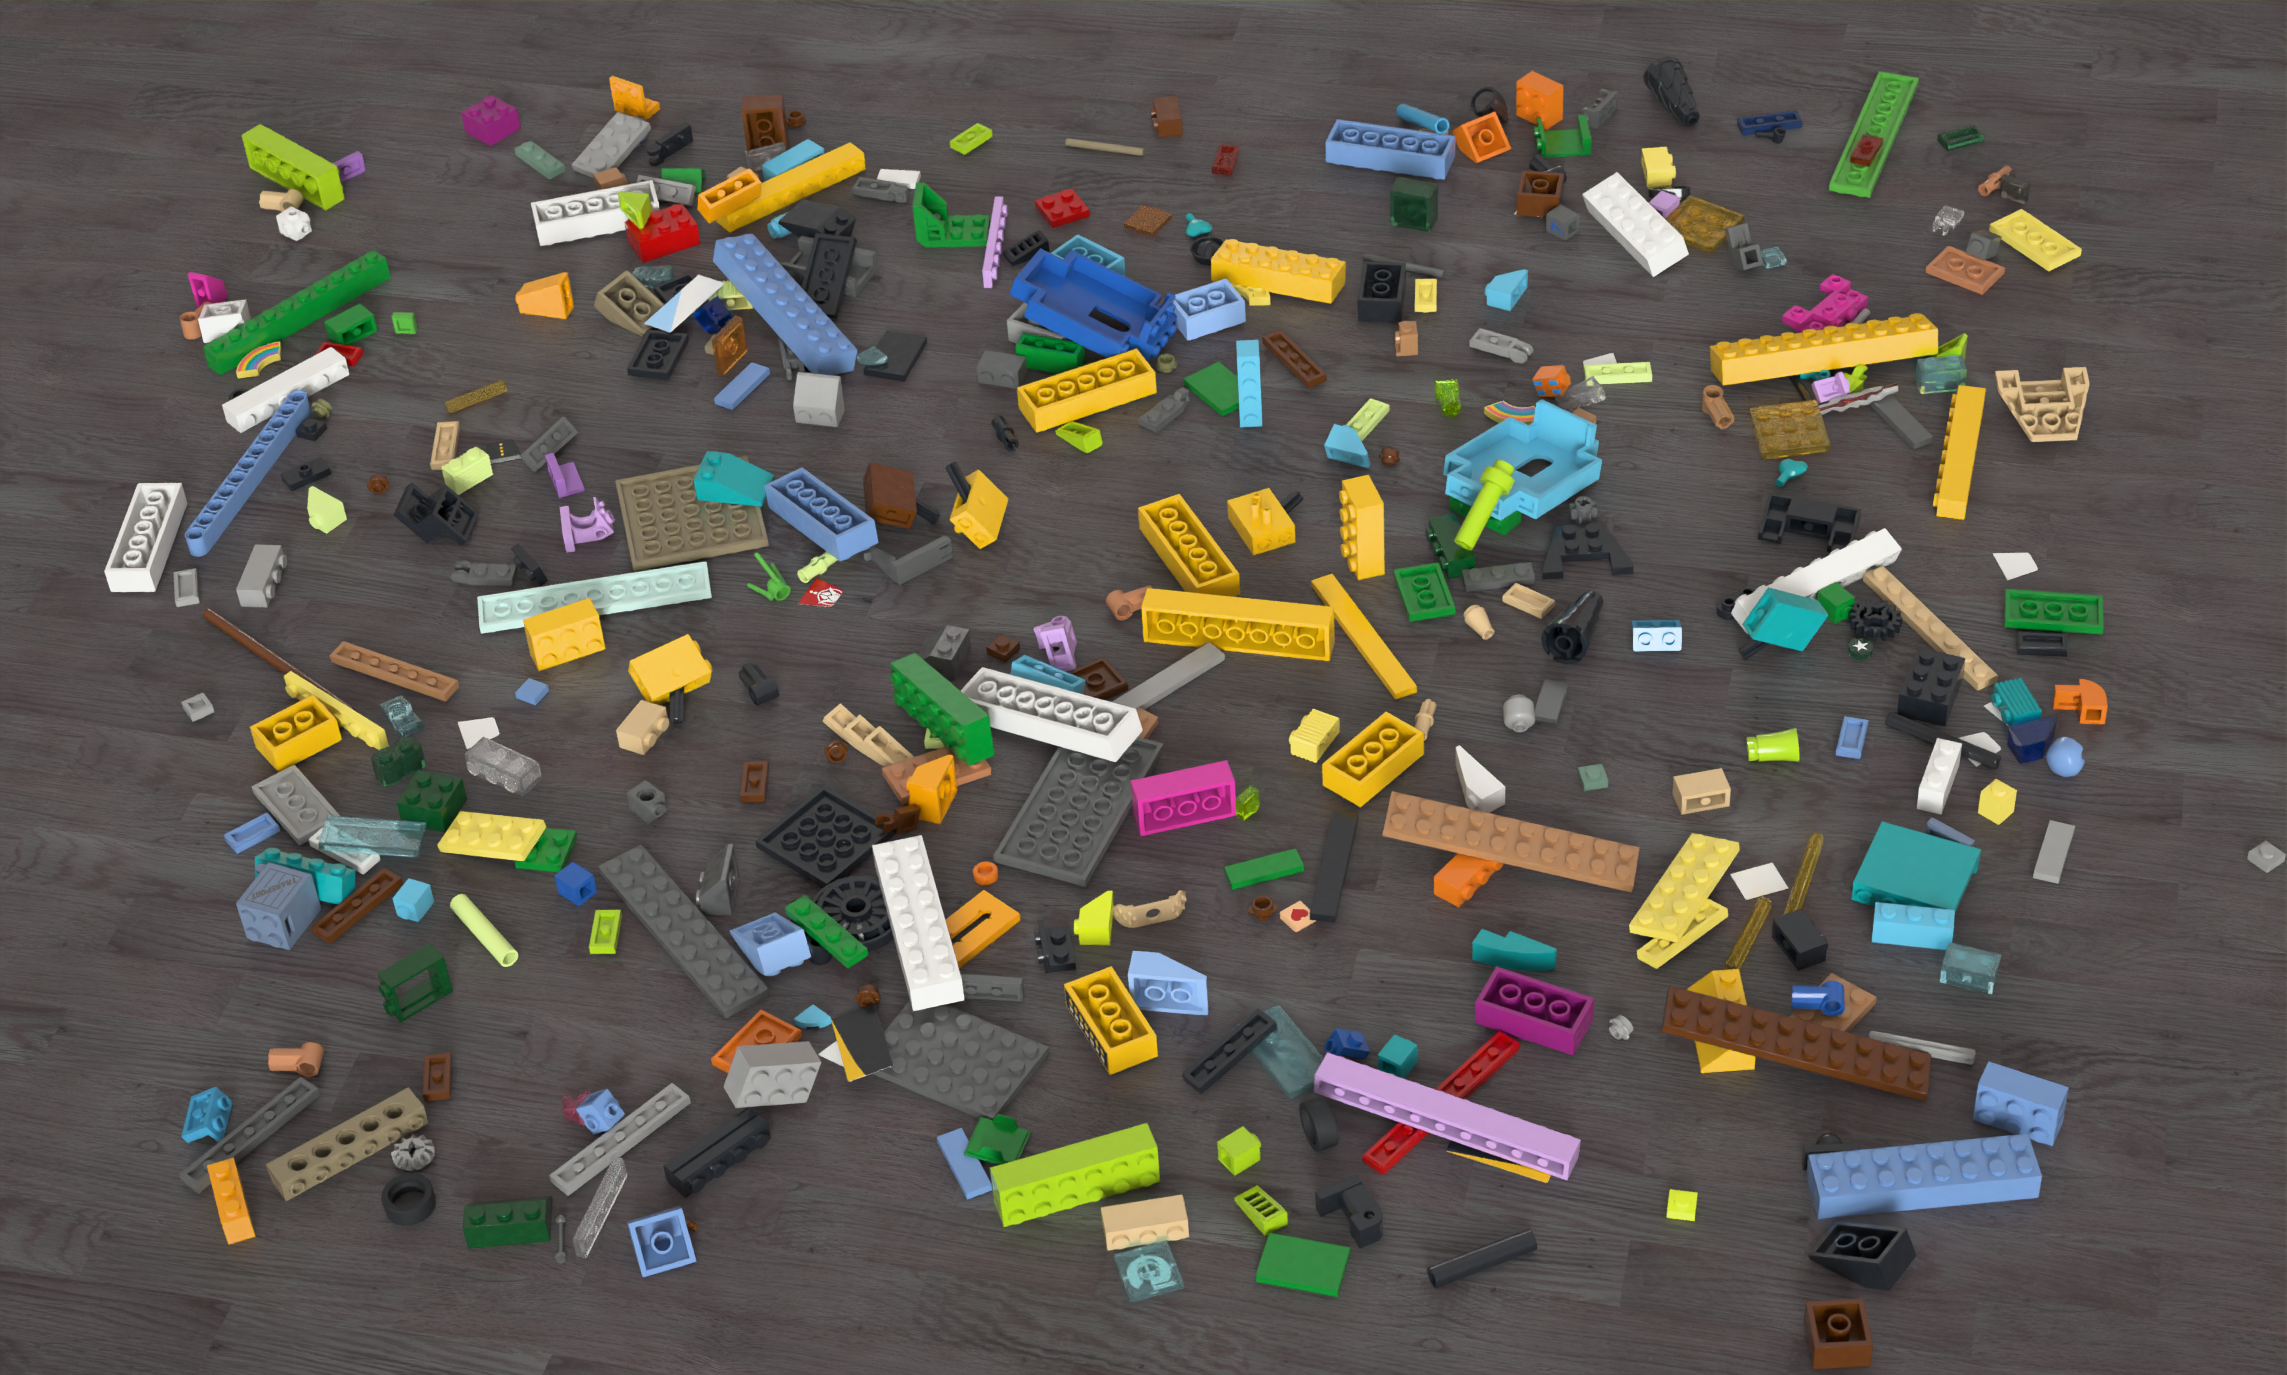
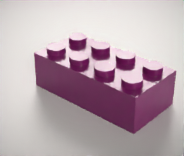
[1475,966,1594,1056]

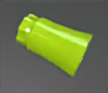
[1746,727,1799,762]

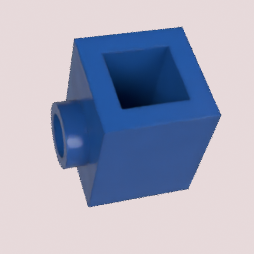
[554,862,597,906]

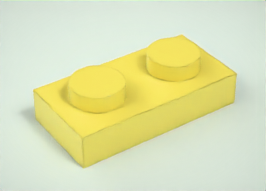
[1415,279,1437,313]

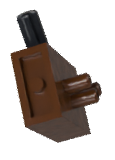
[863,462,940,529]

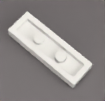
[309,825,381,875]

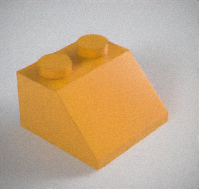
[906,755,958,824]

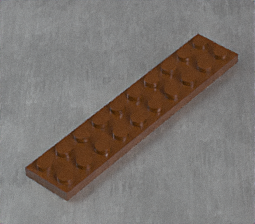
[1661,986,1931,1101]

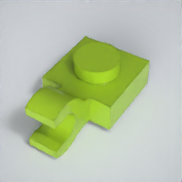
[1843,364,1868,394]

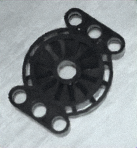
[789,875,894,965]

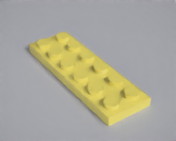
[1629,833,1740,943]

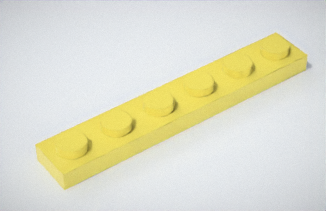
[284,671,389,752]

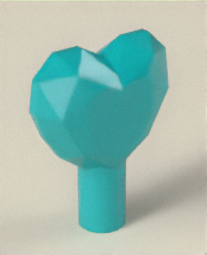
[1186,213,1213,238]
[1775,458,1808,487]

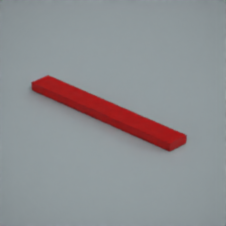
[1362,1030,1520,1175]

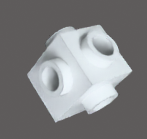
[276,206,312,241]

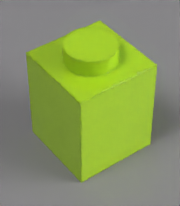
[1217,1126,1261,1176]

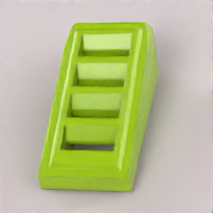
[1055,421,1103,453]
[1234,1186,1288,1236]

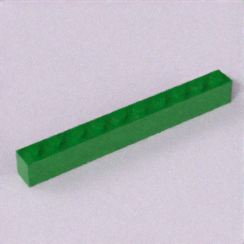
[203,250,391,376]

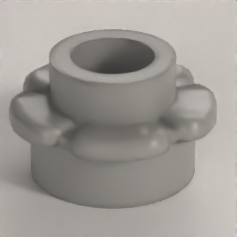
[1609,1015,1633,1040]

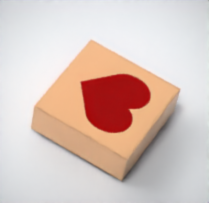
[1280,901,1315,933]

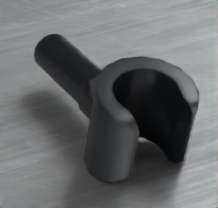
[1756,128,1786,144]

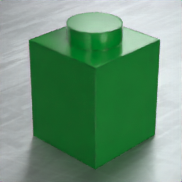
[1817,582,1855,624]

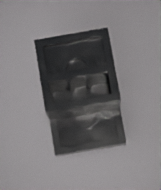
[393,483,479,545]

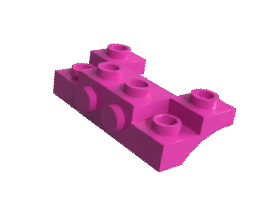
[1782,274,1868,333]

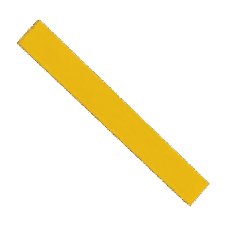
[1311,574,1417,700]

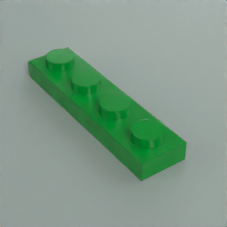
[785,895,868,968]

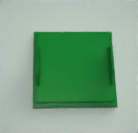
[964,1114,1032,1165]

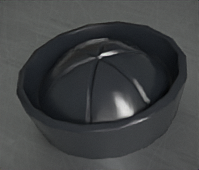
[1190,237,1224,265]

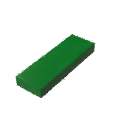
[1224,848,1304,890]

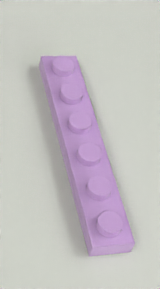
[982,197,1008,288]

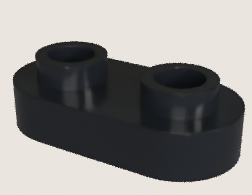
[1648,186,1690,201]
[1716,587,1755,620]

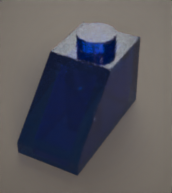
[2007,715,2057,764]

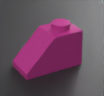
[188,272,228,308]

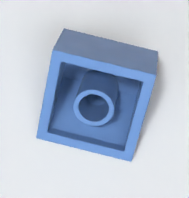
[627,1206,696,1277]

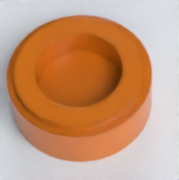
[973,862,998,886]

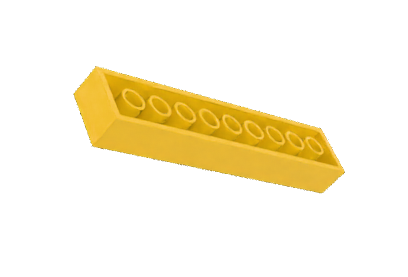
[1710,313,1938,385]

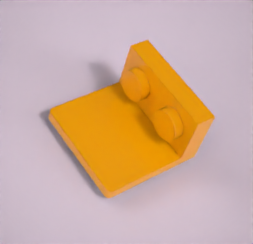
[609,76,660,121]

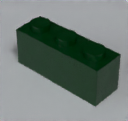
[1425,513,1475,579]

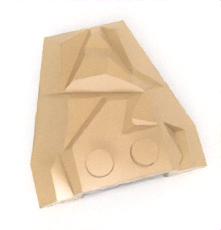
[1995,367,2090,442]

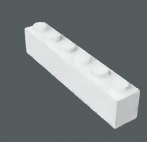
[222,347,349,433]

